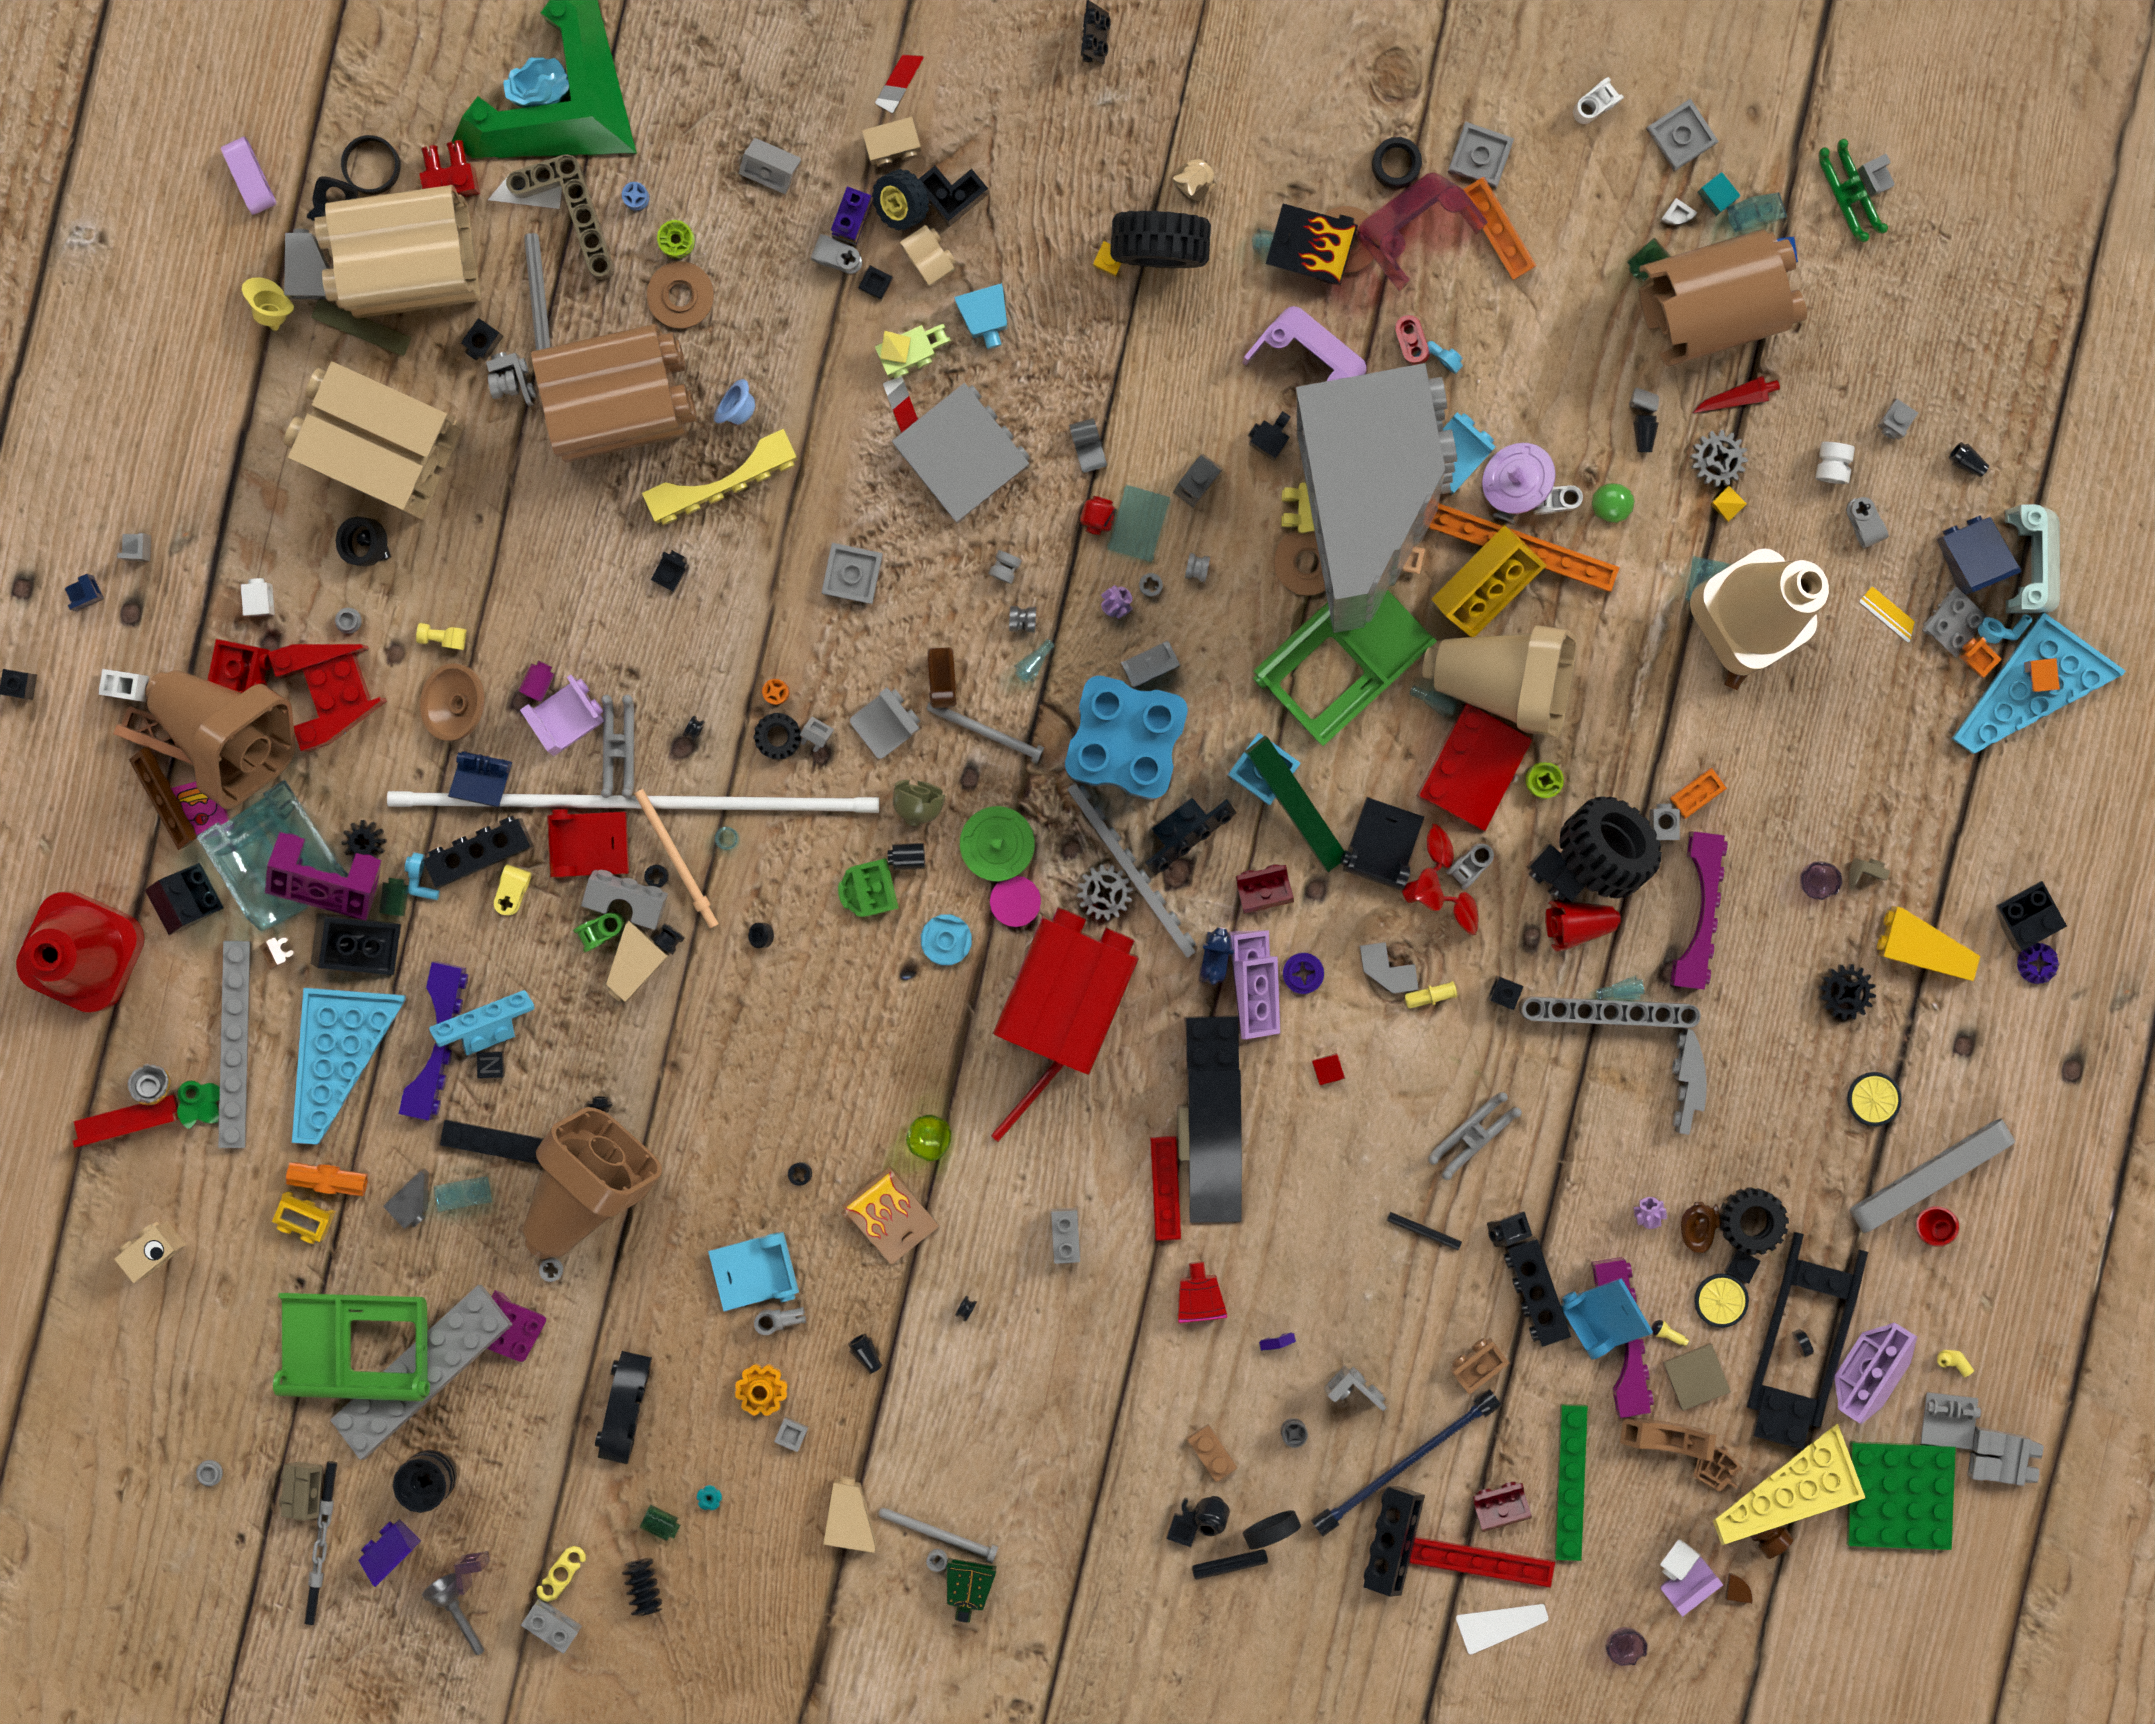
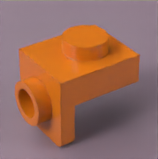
[1959,637,2002,678]

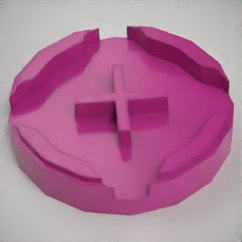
[990,876,1041,927]

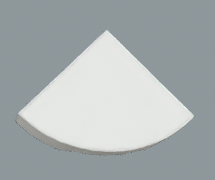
[1660,198,1697,225]

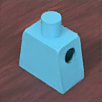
[954,283,1007,349]

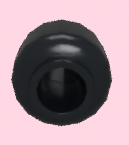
[1193,1496,1230,1536]

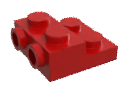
[207,639,272,693]

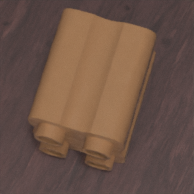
[531,324,698,463]

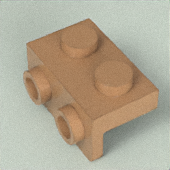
[1449,1338,1510,1395]

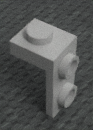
[486,352,537,406]

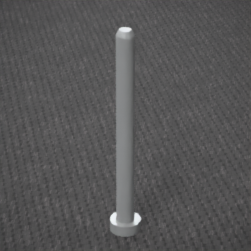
[926,702,1045,764]
[878,1508,998,1564]

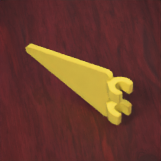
[1281,482,1315,534]

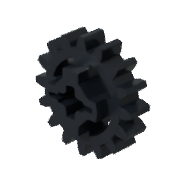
[1818,964,1876,1020]

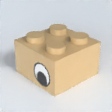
[114,1221,187,1283]

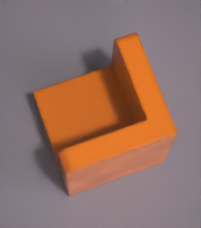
[2024,658,2060,692]

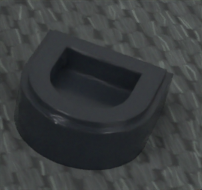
[1792,1329,1814,1358]

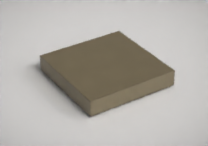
[1177,1105,1190,1161]
[1663,1343,1731,1411]

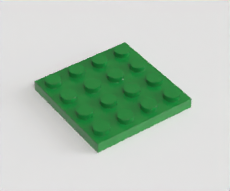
[1846,1441,1956,1550]

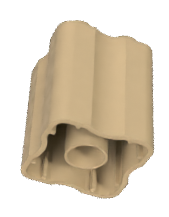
[315,185,481,319]

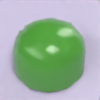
[1591,483,1635,523]

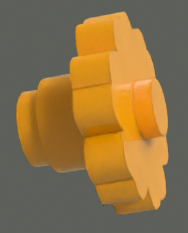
[735,1363,788,1416]

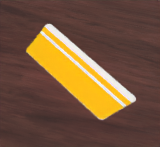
[1860,587,1915,642]

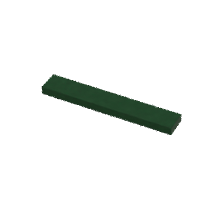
[1244,736,1344,873]

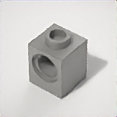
[1649,804,1680,840]

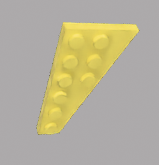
[1713,1424,1865,1545]

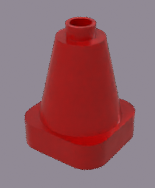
[16,892,145,1013]

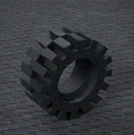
[754,713,802,760]

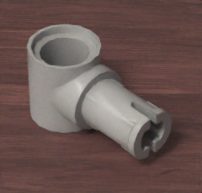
[754,1307,806,1335]

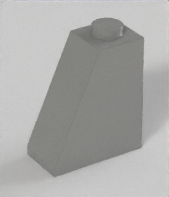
[284,229,330,300]

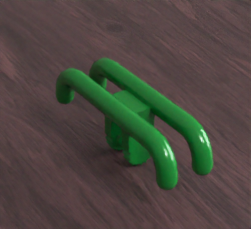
[1818,139,1888,243]

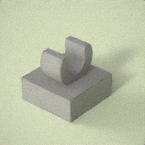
[800,717,834,752]

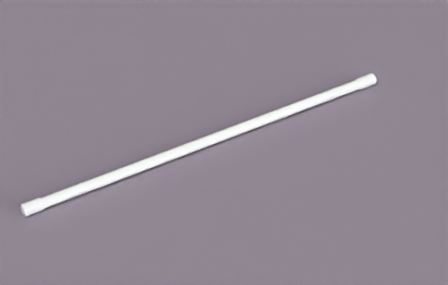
[387,791,879,813]

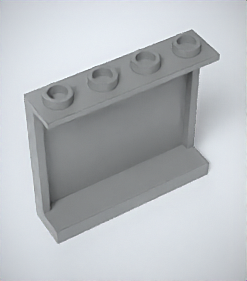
[892,383,1030,524]

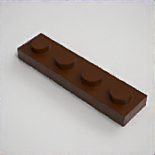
[129,747,198,850]

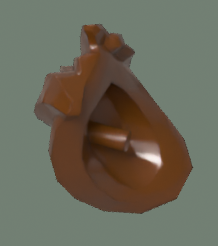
[1681,1201,1721,1253]

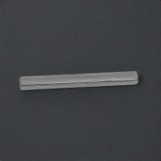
[524,233,550,350]

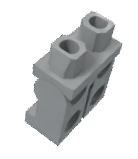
[1967,1426,2044,1486]

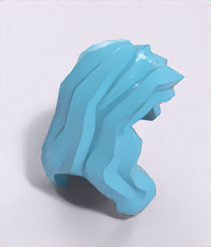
[503,57,569,108]

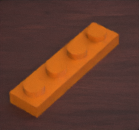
[1461,177,1537,280]

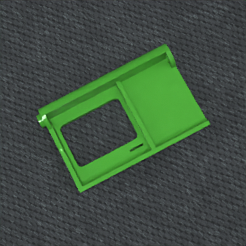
[1253,590,1437,746]
[273,1293,430,1401]

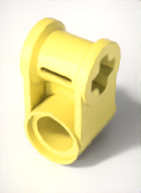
[494,864,532,916]

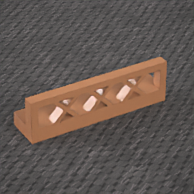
[113,706,194,765]

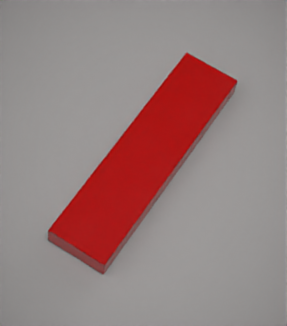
[1150,1136,1181,1241]

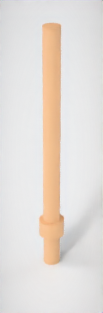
[634,788,719,928]

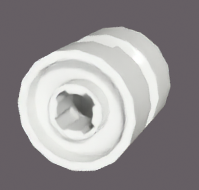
[1815,442,1855,484]

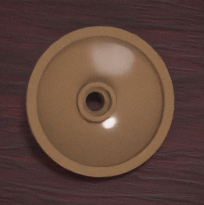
[420,663,485,741]

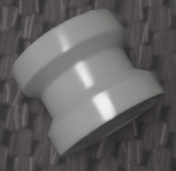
[1185,553,1210,582]

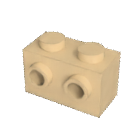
[862,117,921,167]

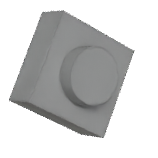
[774,1417,808,1452]

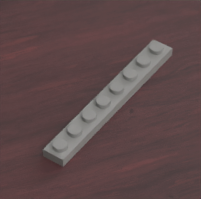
[1067,783,1196,958]
[218,941,250,1148]

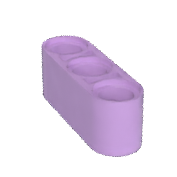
[221,136,277,215]

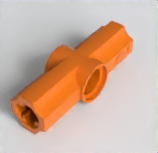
[286,1162,368,1196]

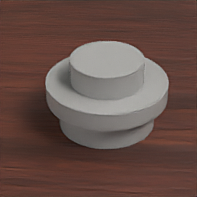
[335,608,362,634]
[196,1460,223,1486]

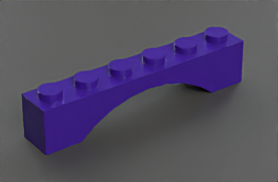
[398,961,469,1121]

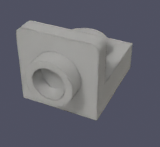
[1878,399,1918,440]

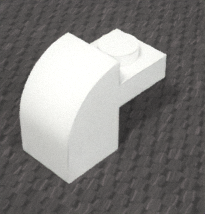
[99,669,149,702]

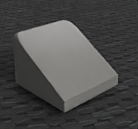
[1629,388,1659,414]

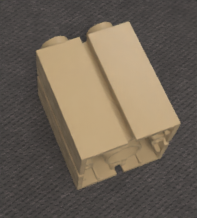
[283,361,465,520]

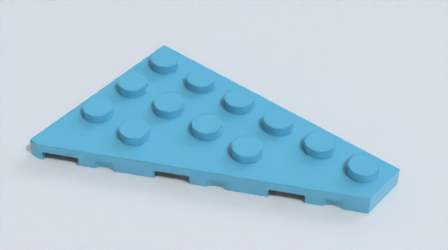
[1951,612,2126,754]
[292,988,406,1145]

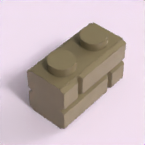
[279,1462,322,1520]

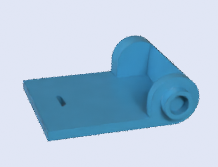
[1560,1278,1653,1360]

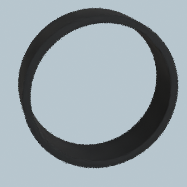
[341,135,401,195]
[1243,1510,1301,1550]

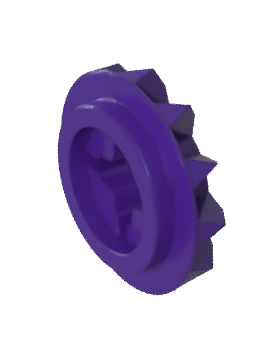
[2017,943,2060,984]
[1283,953,1324,994]

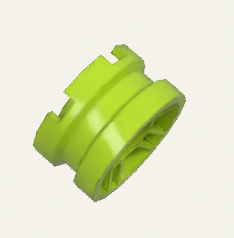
[657,220,695,259]
[1525,762,1564,798]

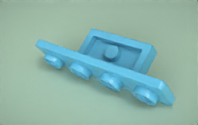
[429,990,535,1056]

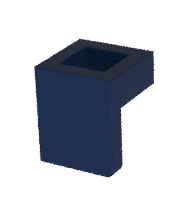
[65,574,104,611]

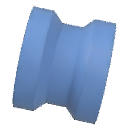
[621,182,650,211]

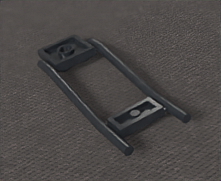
[1746,1232,1869,1450]

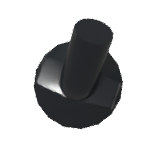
[587,1096,613,1113]

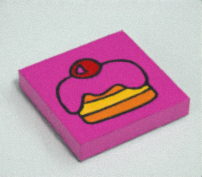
[171,781,231,835]

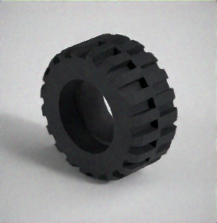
[1110,211,1211,268]
[1559,796,1662,899]

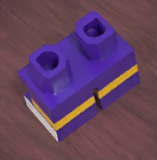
[831,186,873,245]

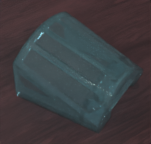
[196,780,348,931]

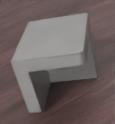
[1858,154,1894,197]
[117,533,151,561]

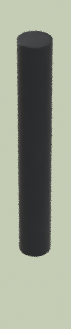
[1387,1211,1462,1251]

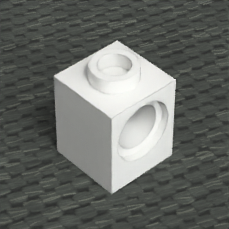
[241,578,275,617]
[1660,1539,1701,1581]

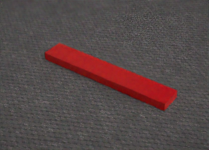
[1409,1536,1555,1588]

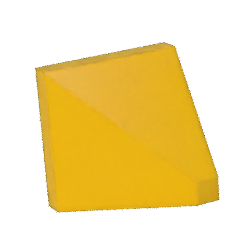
[1710,486,1747,522]

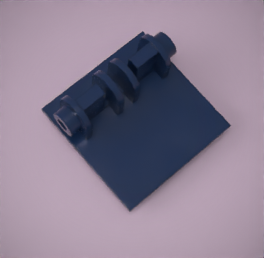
[448,751,512,807]

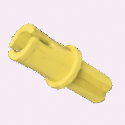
[1405,981,1457,1008]

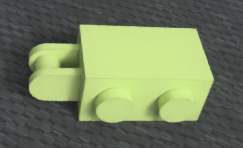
[875,324,951,379]

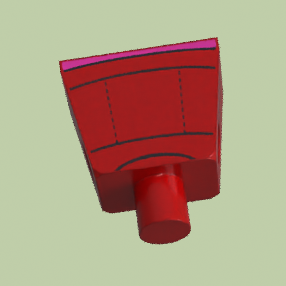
[1178,1261,1228,1323]

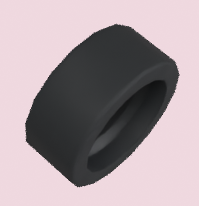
[1372,137,1422,189]
[335,516,388,567]

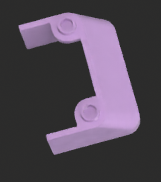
[1242,306,1366,381]

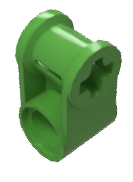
[573,912,625,953]

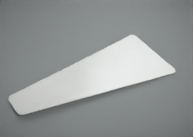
[1456,1604,1548,1655]

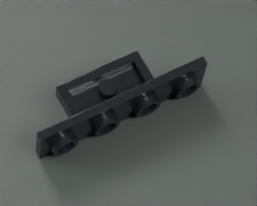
[1145,797,1237,876]

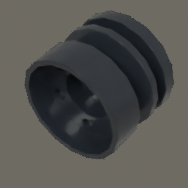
[393,1449,457,1513]

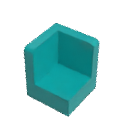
[1698,172,1741,216]

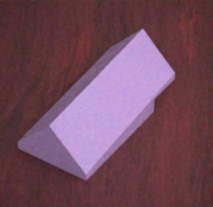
[1229,930,1280,1039]

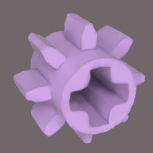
[1101,585,1133,619]
[1634,1197,1667,1229]

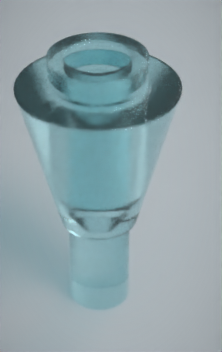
[1252,228,1290,254]
[1014,639,1055,683]
[1409,685,1458,718]
[1596,975,1645,1000]

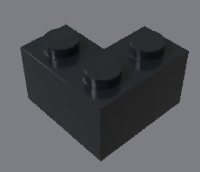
[919,165,989,227]
[1526,844,1586,902]

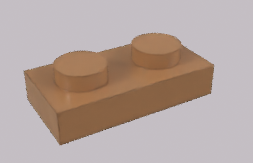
[1187,1424,1237,1482]

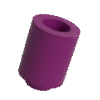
[518,660,555,702]

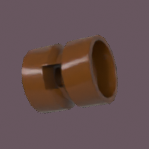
[1750,1526,1794,1559]

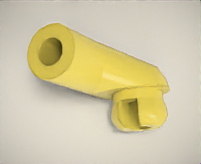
[1937,1350,1974,1377]

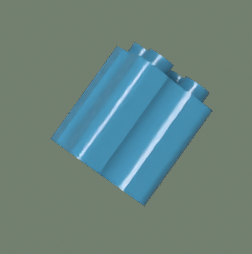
[1065,676,1188,800]

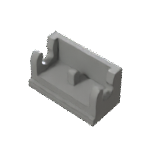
[1121,641,1180,688]

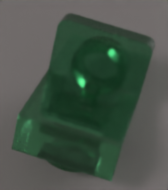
[1627,238,1671,281]

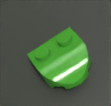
[838,858,899,917]

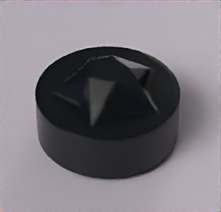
[748,922,774,948]

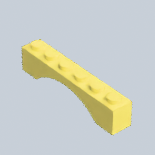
[642,429,798,525]

